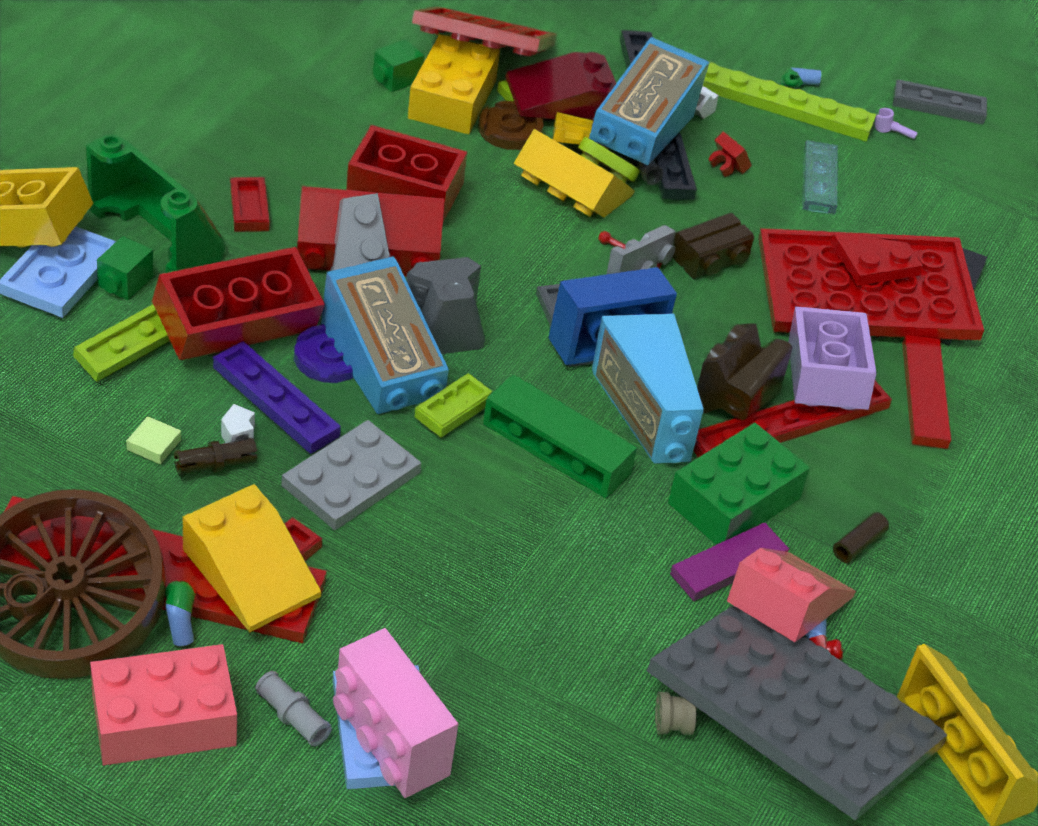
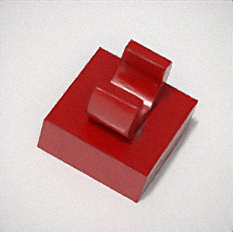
[708,131,752,177]

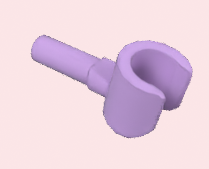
[875,108,918,139]

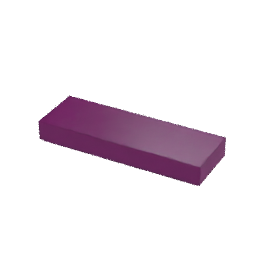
[670,523,789,601]

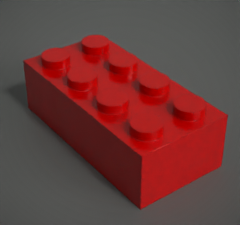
[152,247,325,361]

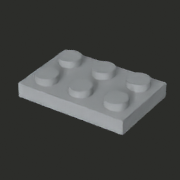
[281,420,421,530]

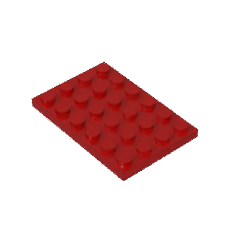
[758,228,984,340]

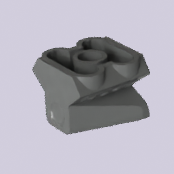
[406,257,485,354]

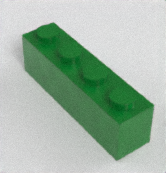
[483,374,637,499]

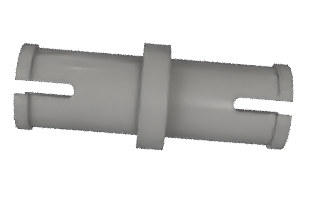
[255,671,332,747]

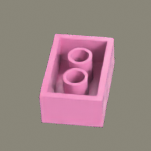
[333,628,458,798]

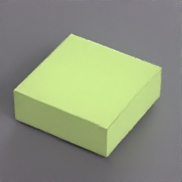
[126,416,181,465]

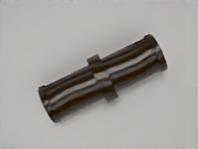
[174,438,257,476]

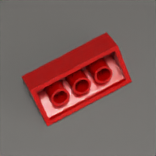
[297,186,444,277]

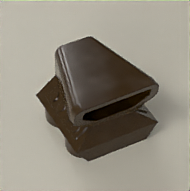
[697,323,793,420]

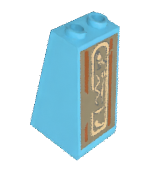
[592,314,704,463]

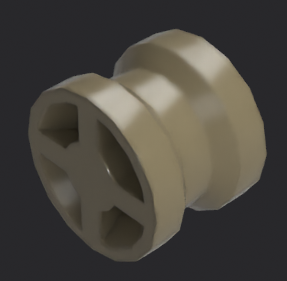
[655,692,696,735]

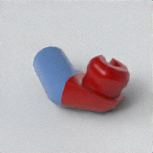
[806,618,843,661]

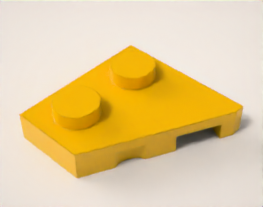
[553,112,609,149]

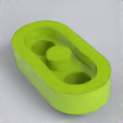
[578,136,640,183]

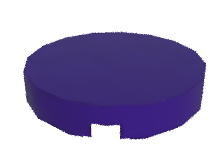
[294,324,353,383]

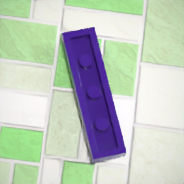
[213,341,341,454]

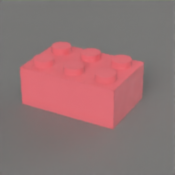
[90,644,237,766]

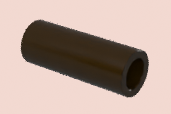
[833,512,889,563]

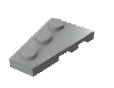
[331,193,390,271]
[606,225,676,274]

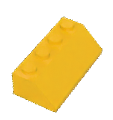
[897,644,1038,826]

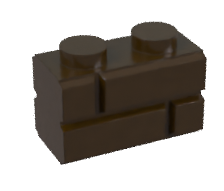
[672,212,754,279]

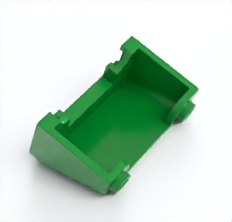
[86,134,226,273]

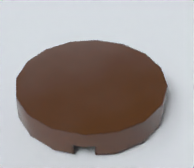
[478,101,544,150]

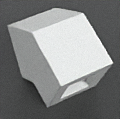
[694,86,719,119]
[221,404,255,443]

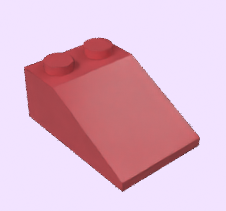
[727,548,856,642]

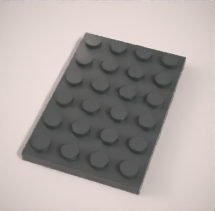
[647,605,948,821]

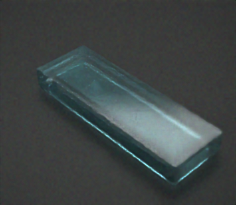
[802,140,838,214]

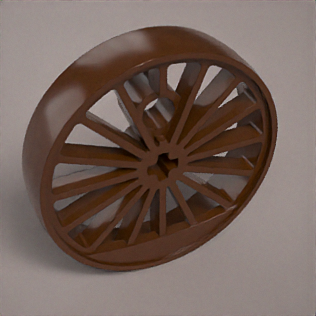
[0,489,166,679]

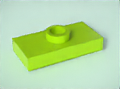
[414,373,493,438]

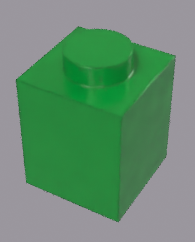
[372,39,425,93]
[97,236,154,300]

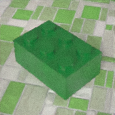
[668,423,810,545]

